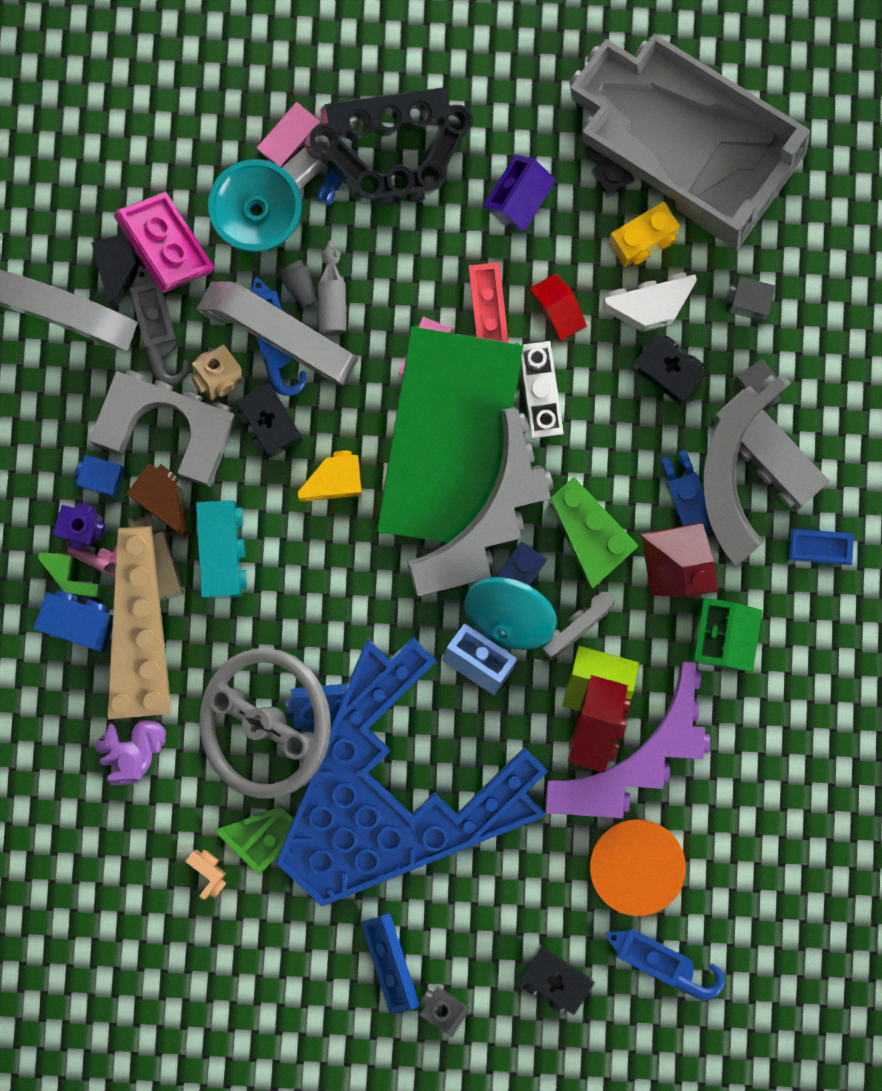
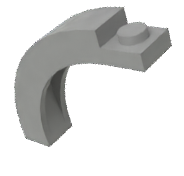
[0,270,138,351]
[704,374,791,567]

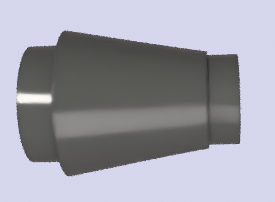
[280,260,318,309]

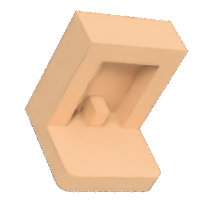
[185,849,226,900]

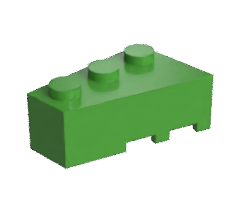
[549,477,639,591]

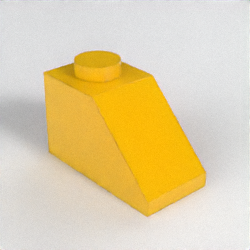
[298,451,362,502]

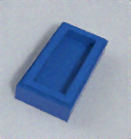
[788,529,854,566]

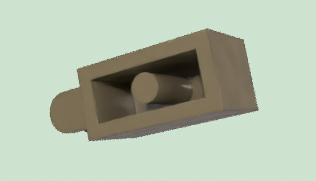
[128,512,185,602]

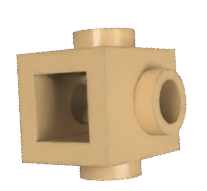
[191,344,242,400]

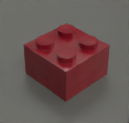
[567,675,631,773]

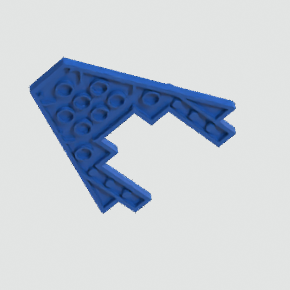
[276,637,548,906]

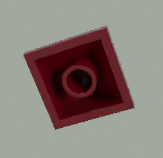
[640,522,718,597]

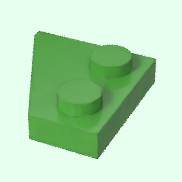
[216,806,293,875]

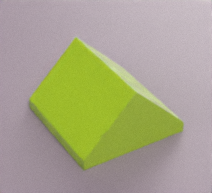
[562,645,639,718]

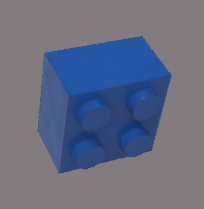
[33,589,113,653]

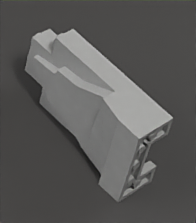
[569,33,810,250]

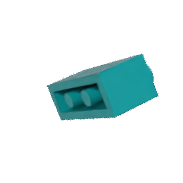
[196,500,247,599]

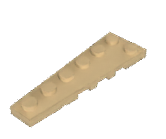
[108,526,172,719]

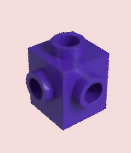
[53,503,105,551]

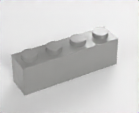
[712,389,830,510]

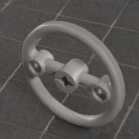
[200,649,331,798]

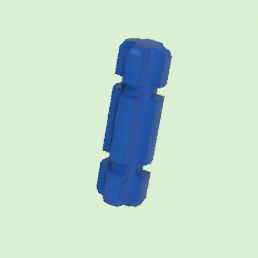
[316,148,356,205]

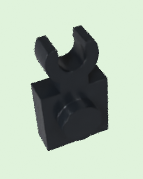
[585,146,635,198]

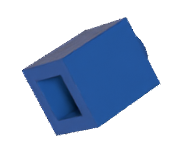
[74,455,126,499]

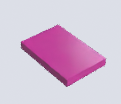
[113,192,215,293]

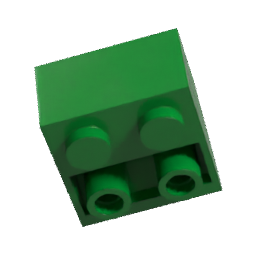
[690,598,762,672]

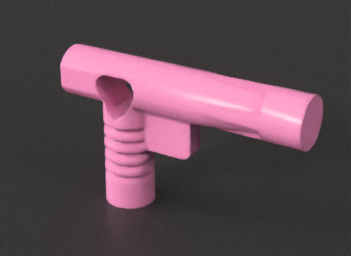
[66,547,117,578]

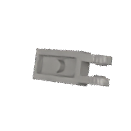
[543,591,615,661]

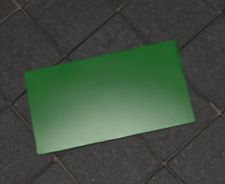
[377,326,524,549]

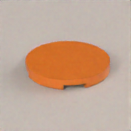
[589,819,686,916]

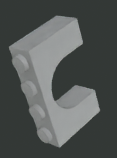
[89,370,237,488]

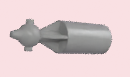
[282,118,358,190]
[318,240,347,335]

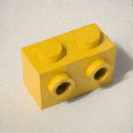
[608,202,681,268]

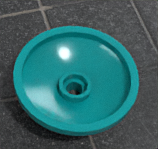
[208,159,302,252]
[464,577,557,650]

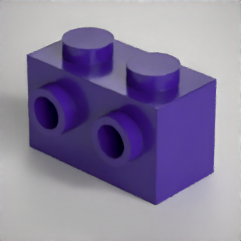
[483,154,556,231]

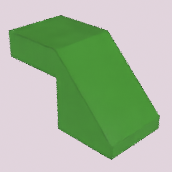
[38,552,103,599]

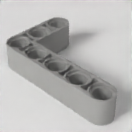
[196,282,358,386]

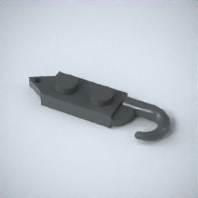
[130,266,189,385]

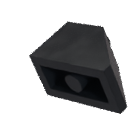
[91,233,140,308]

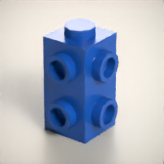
[285,683,348,731]

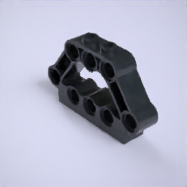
[305,87,473,207]

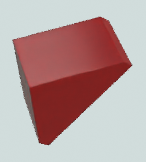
[529,273,587,342]

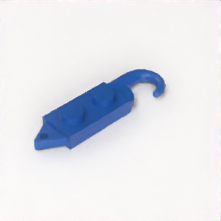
[251,277,307,396]
[605,928,725,1001]

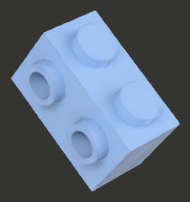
[442,623,517,696]

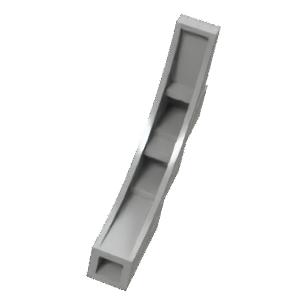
[407,407,553,596]

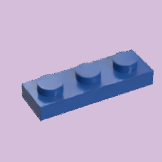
[360,913,420,1014]

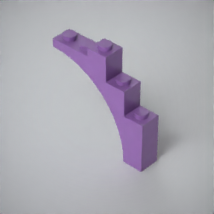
[545,662,710,818]

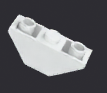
[602,273,697,332]
[521,341,564,439]

